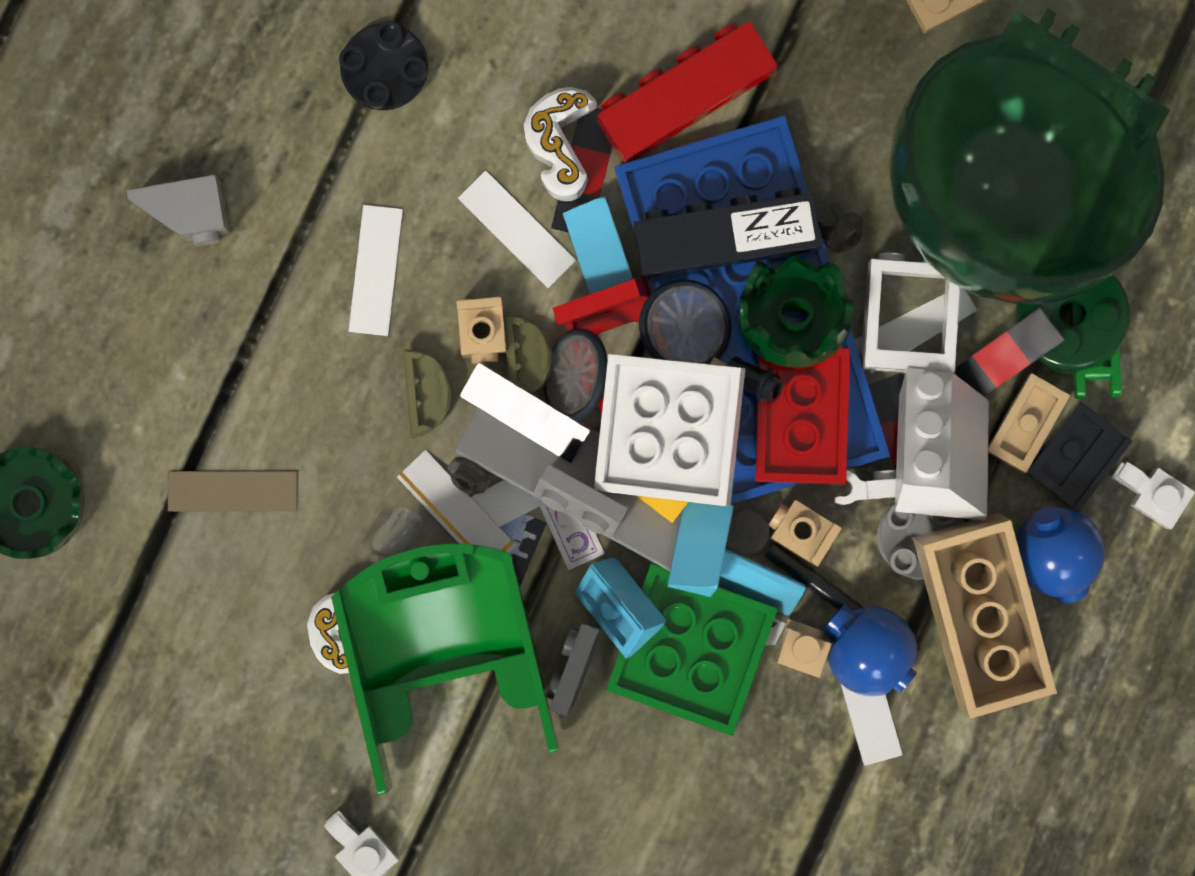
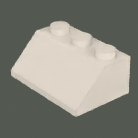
[895,368,989,521]

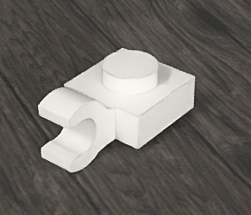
[1111,462,1195,530]
[834,470,896,505]
[324,810,399,876]

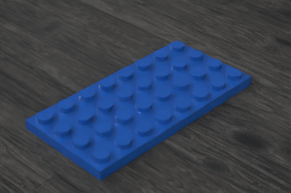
[614,115,890,504]

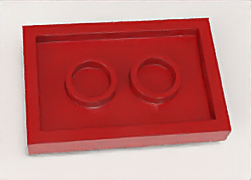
[754,348,850,485]

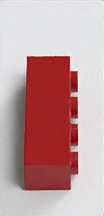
[597,21,778,164]

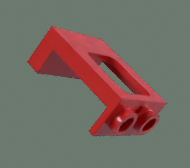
[552,279,672,415]

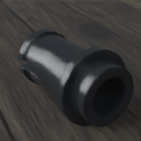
[726,356,784,403]

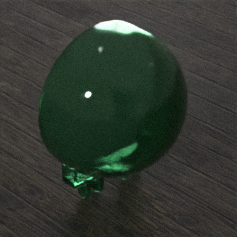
[889,8,1170,304]

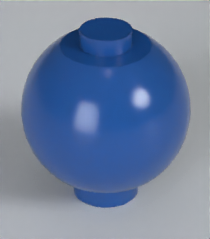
[1016,507,1105,603]
[821,603,917,696]

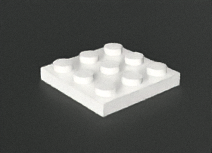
[594,354,745,506]

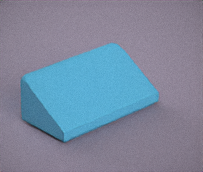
[563,196,633,294]
[667,502,733,597]
[718,549,806,615]
[574,557,666,659]

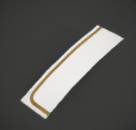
[397,450,516,553]

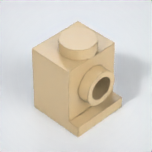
[456,297,507,365]
[768,500,842,567]
[773,619,832,678]

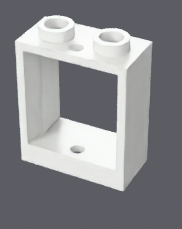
[861,252,961,373]

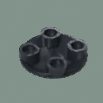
[339,21,428,111]

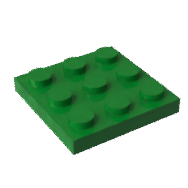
[606,563,778,736]

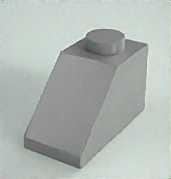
[126,175,230,246]

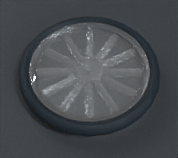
[639,279,732,365]
[543,329,608,422]

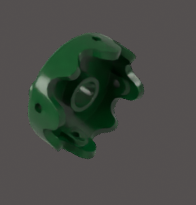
[738,256,854,368]
[1016,258,1130,374]
[0,446,85,559]

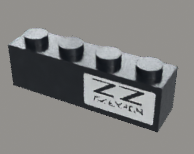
[633,188,822,280]

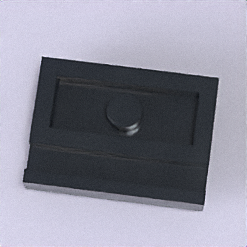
[1025,401,1133,511]

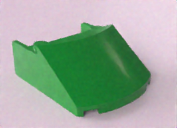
[331,544,559,795]

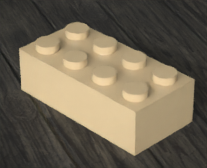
[913,512,1057,719]

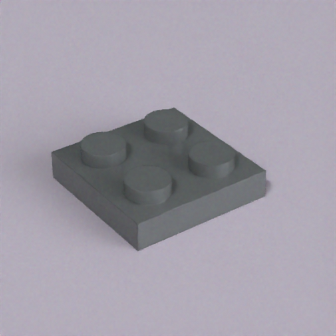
[545,623,603,716]

